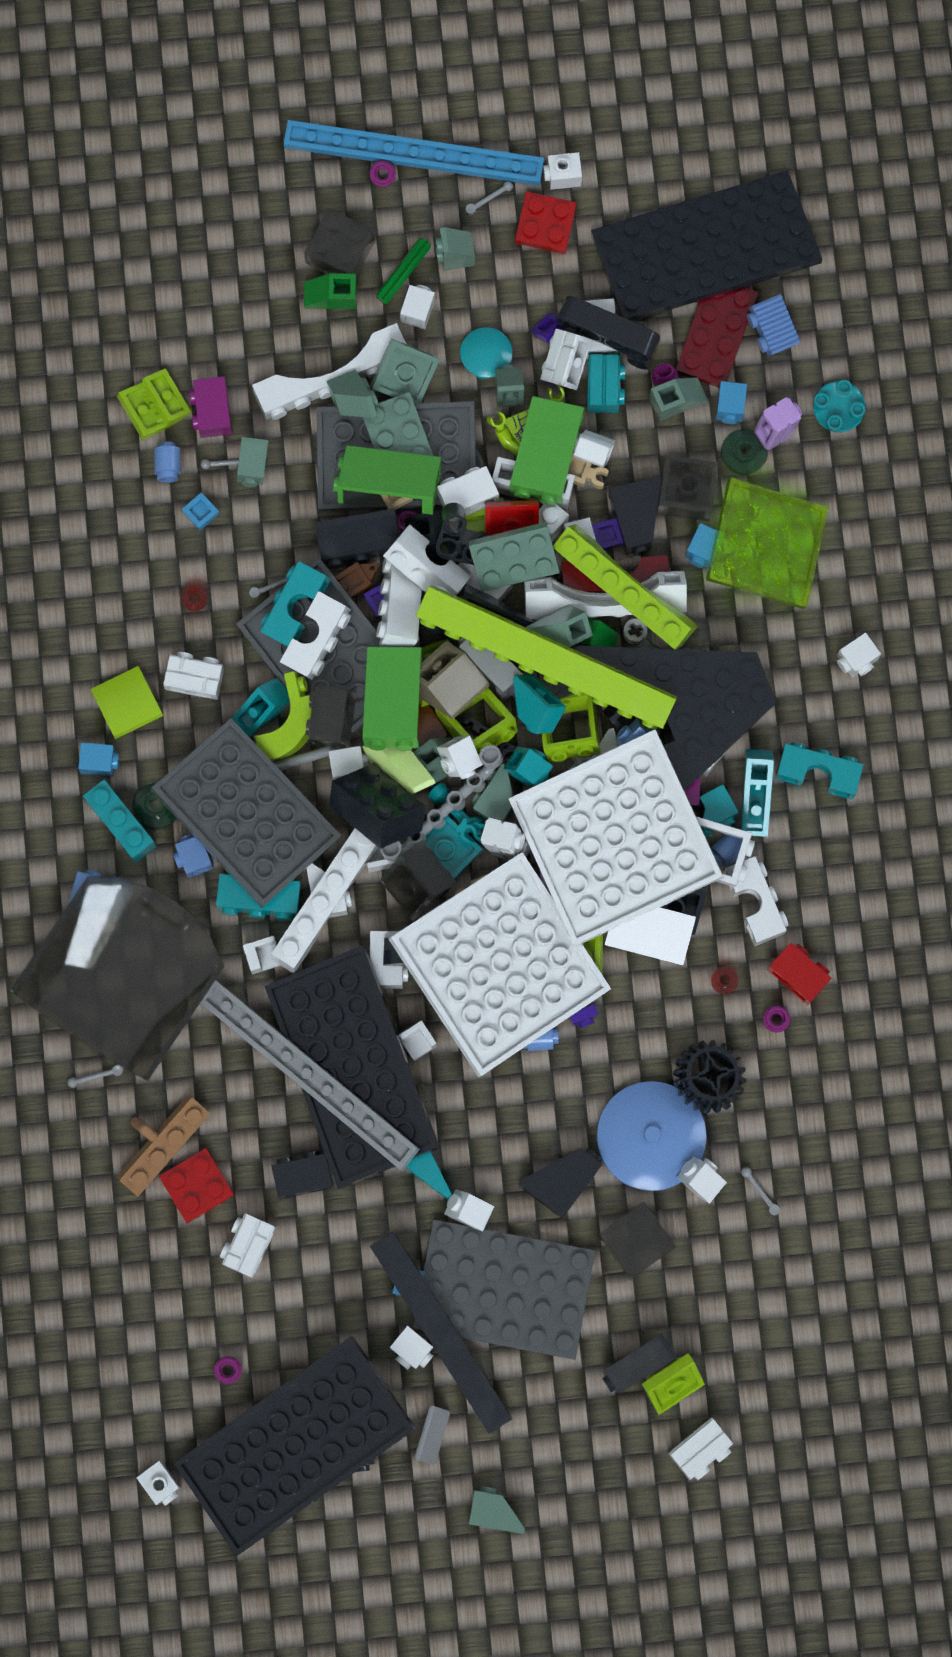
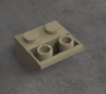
[419,641,490,719]

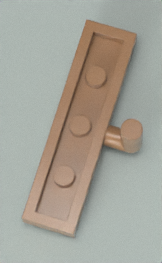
[116,1095,210,1197]

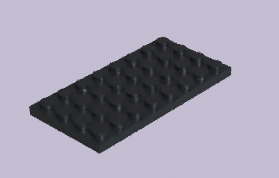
[591,170,822,321]
[264,945,440,1189]
[174,1336,417,1557]

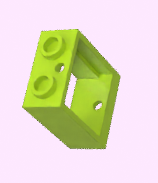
[435,688,518,755]
[542,693,601,762]

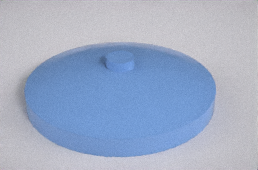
[597,1081,706,1191]

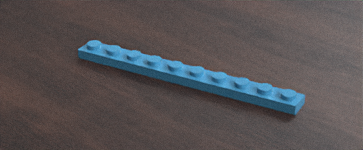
[284,120,544,186]

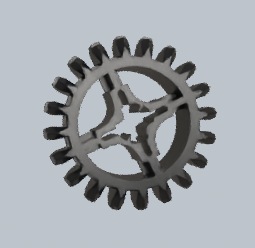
[673,1040,746,1114]

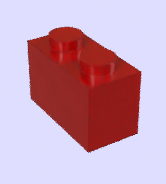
[767,943,832,1006]

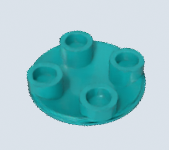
[460,327,512,380]
[813,380,866,433]

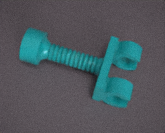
[428,783,485,842]

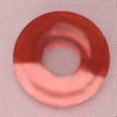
[181,585,208,611]
[711,967,738,994]

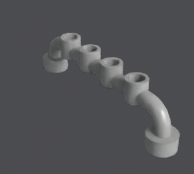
[380,745,503,862]

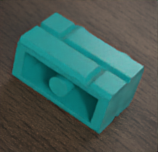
[587,354,625,413]

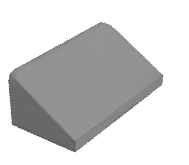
[414,1405,450,1465]

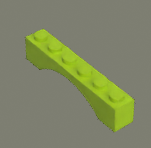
[553,524,698,649]

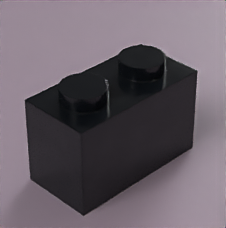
[271,1151,333,1200]

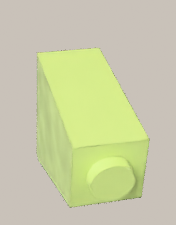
[362,746,435,794]

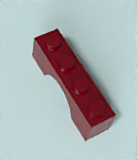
[561,556,669,593]

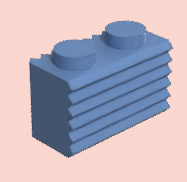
[747,294,801,357]

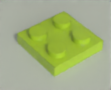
[642,1353,705,1415]

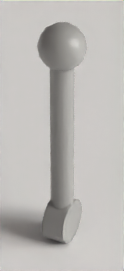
[466,181,513,215]
[201,459,239,469]
[249,579,288,599]
[67,1065,123,1088]
[741,1167,780,1215]

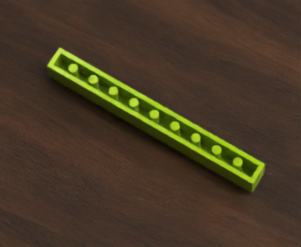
[416,585,677,730]

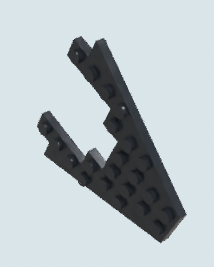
[538,645,776,792]

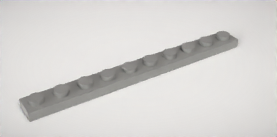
[198,979,420,1171]

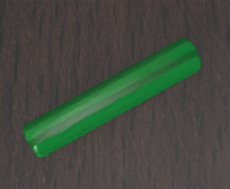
[376,238,431,304]

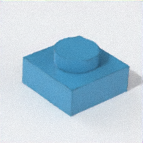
[182,492,220,531]

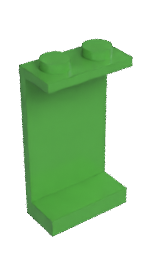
[510,396,584,505]
[333,446,441,515]
[362,647,423,751]

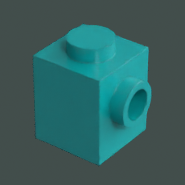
[504,746,553,787]

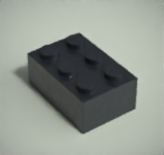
[329,763,425,849]

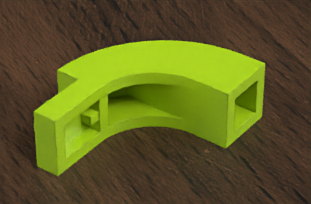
[255,671,318,762]

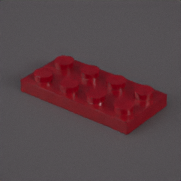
[676,287,758,388]

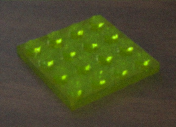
[706,477,828,609]

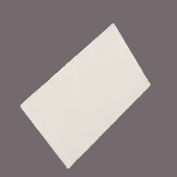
[605,907,696,965]

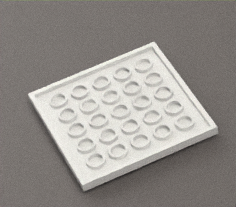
[509,730,724,946]
[389,852,611,1077]

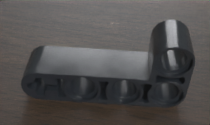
[556,296,660,370]
[435,503,491,565]

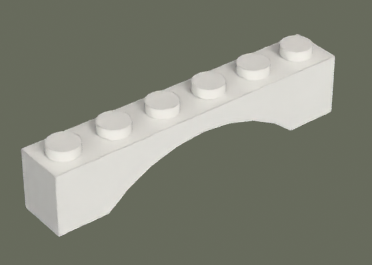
[252,323,406,420]
[524,571,687,621]
[271,828,378,974]

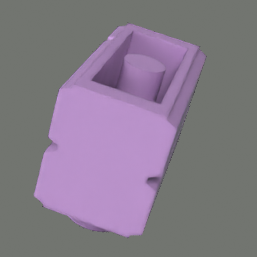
[754,397,802,450]

